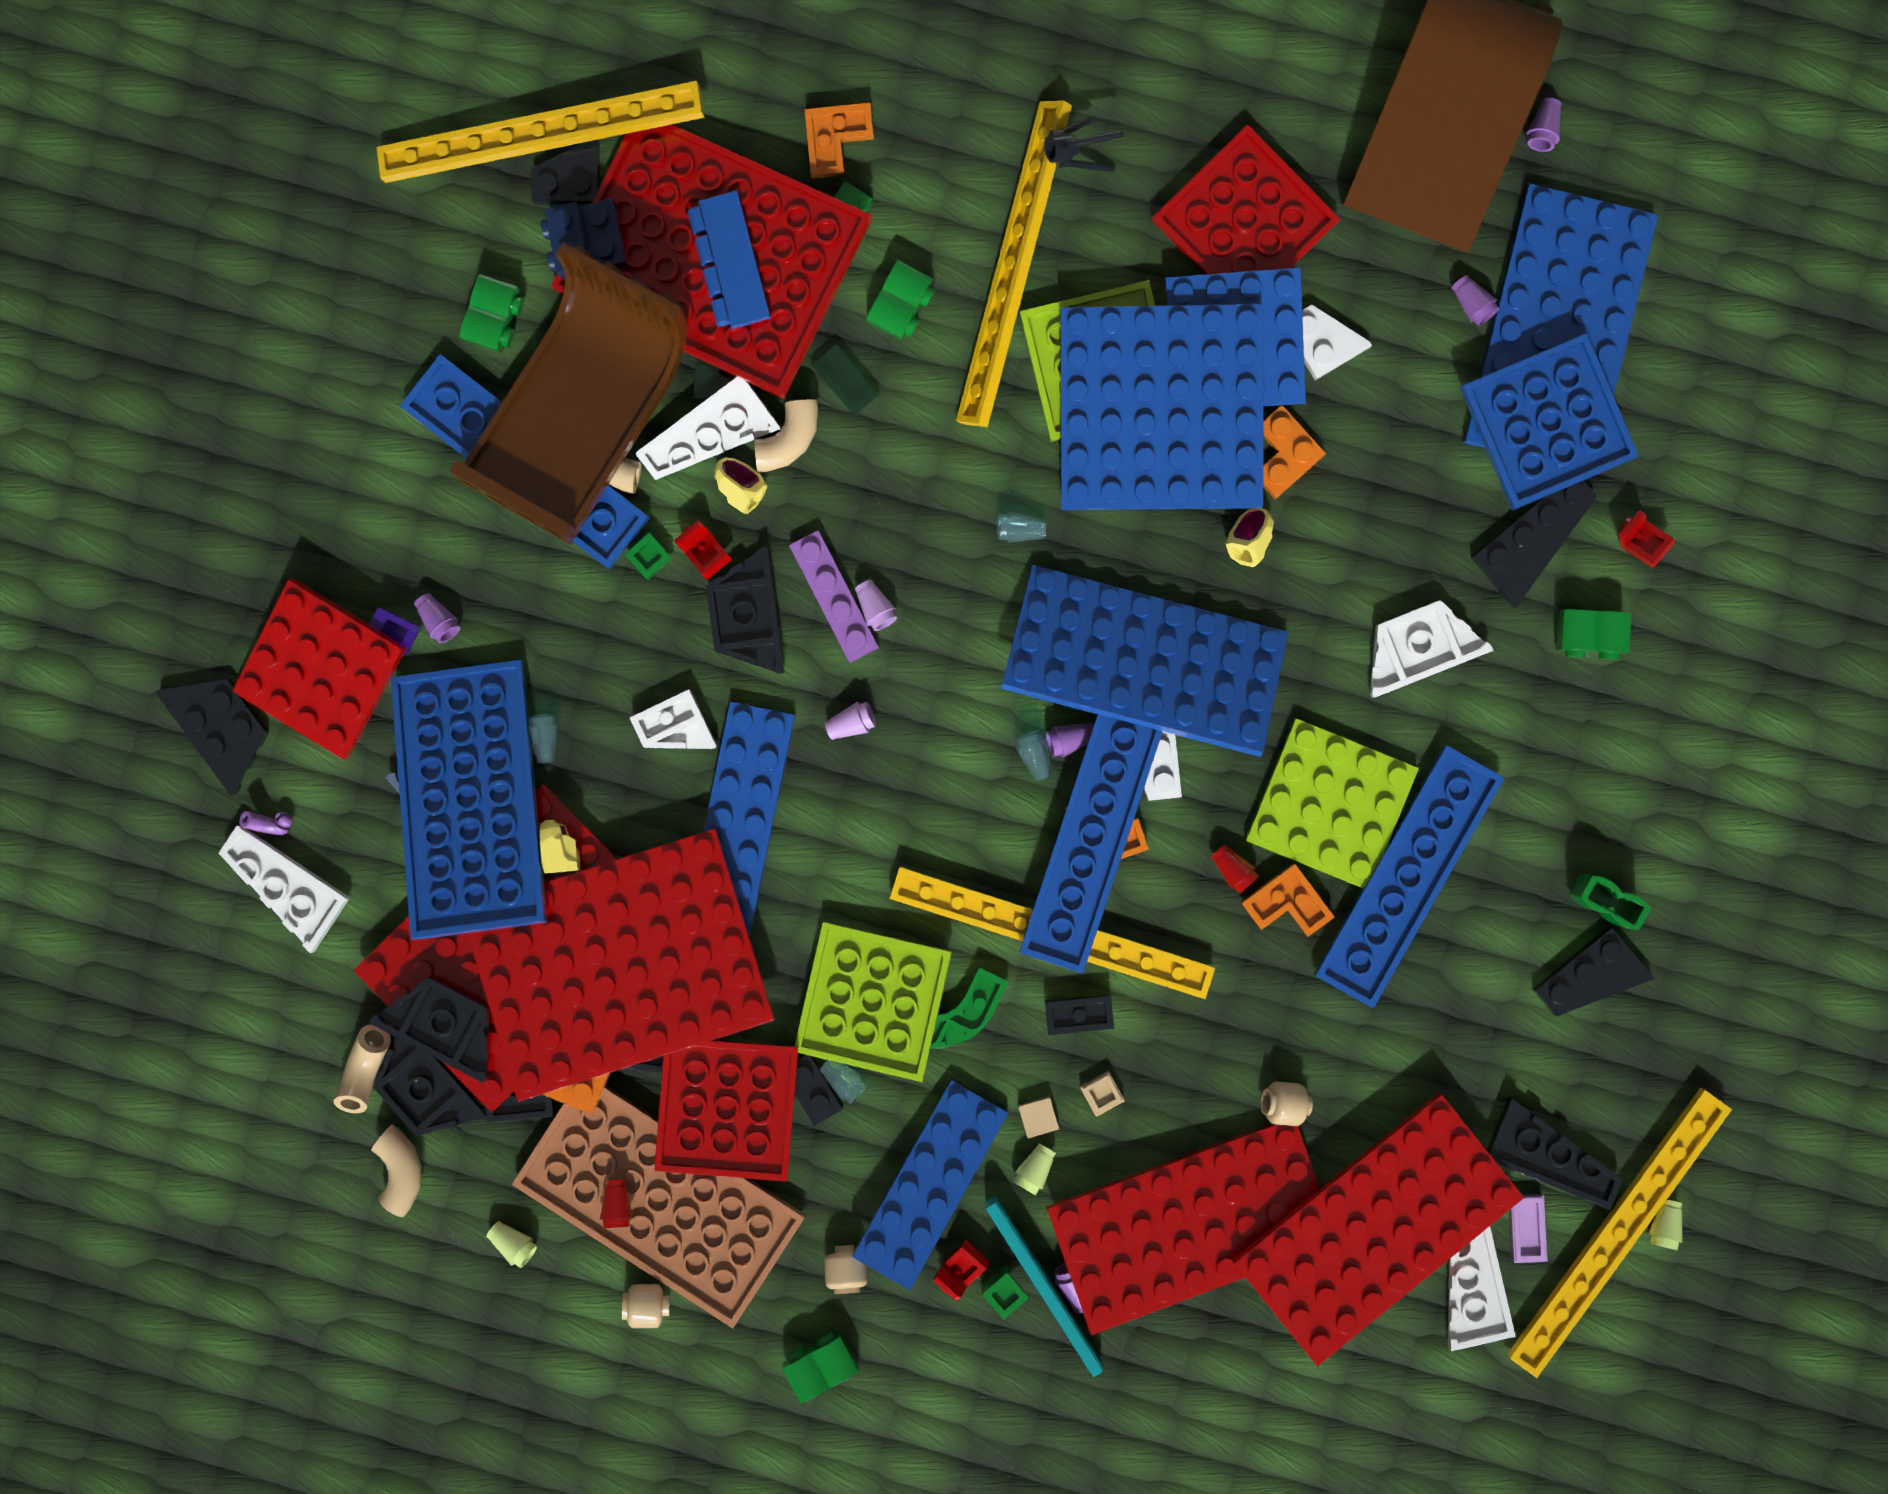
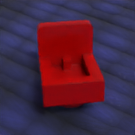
[1618,510,1675,568]
[674,520,732,580]
[933,1240,990,1301]

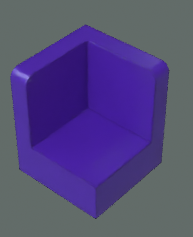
[369,607,422,655]

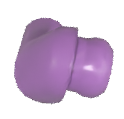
[239,811,293,835]

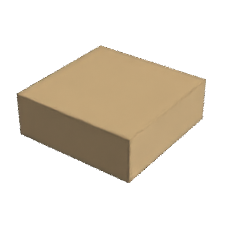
[1080,1071,1125,1117]
[1018,1096,1059,1138]

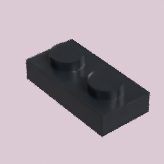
[1045,994,1114,1035]
[795,1054,843,1126]

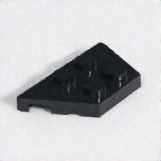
[706,547,785,674]
[156,679,269,795]
[369,977,490,1083]
[373,1037,487,1137]

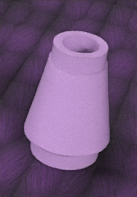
[855,580,897,631]
[825,702,876,740]

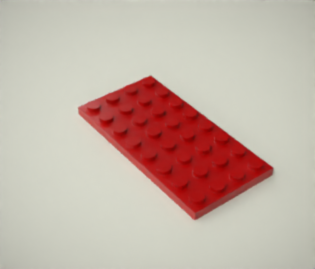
[1232,1092,1524,1367]
[1046,1123,1320,1335]

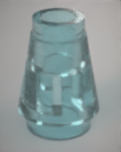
[996,511,1046,544]
[528,714,559,763]
[1015,730,1053,781]
[819,1060,869,1105]

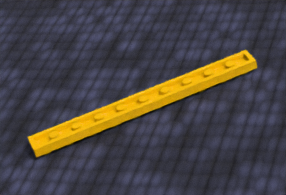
[376,81,705,183]
[956,100,1072,427]
[890,867,1215,999]
[1507,1088,1732,1378]

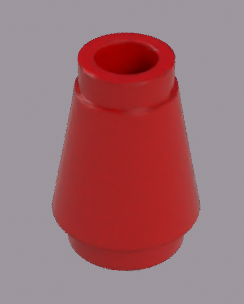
[1211,844,1259,894]
[600,1179,633,1228]

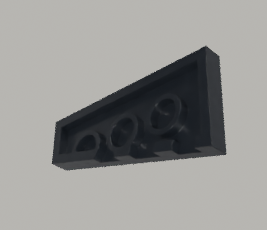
[1471,480,1597,608]
[1487,1097,1623,1210]

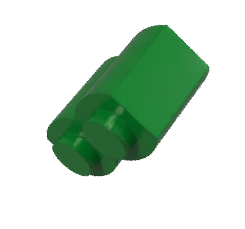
[866,260,936,341]
[459,274,525,353]
[1556,609,1632,660]
[1569,874,1651,930]
[782,1330,860,1404]

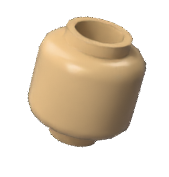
[1260,1082,1313,1126]
[824,1245,868,1295]
[622,1284,670,1328]

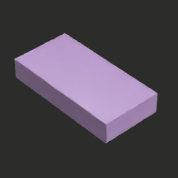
[1509,1193,1548,1263]

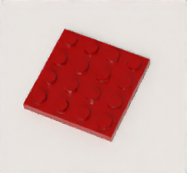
[1151,124,1340,275]
[233,578,407,760]
[654,1040,799,1181]

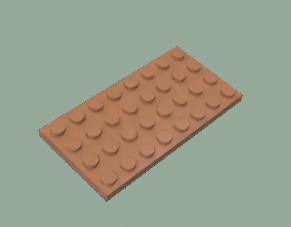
[512,1085,806,1328]

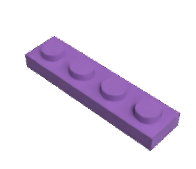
[789,531,879,663]

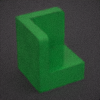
[981,1264,1029,1320]

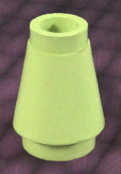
[1013,1143,1056,1196]
[1648,1200,1683,1250]
[486,1221,537,1268]

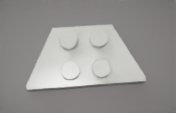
[1370,600,1493,698]

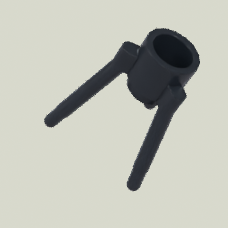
[1044,117,1123,172]

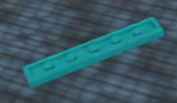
[985,1196,1104,1378]

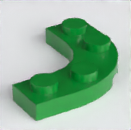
[930,966,1009,1049]

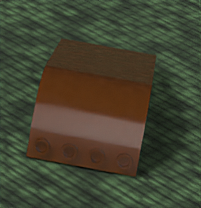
[1341,0,1563,253]
[449,243,687,545]

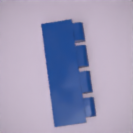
[688,190,771,329]

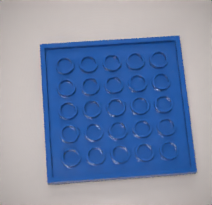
[1061,304,1264,510]

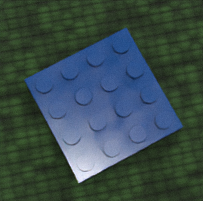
[1165,268,1306,406]
[1460,333,1639,510]

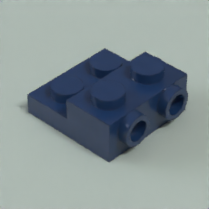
[541,198,628,281]

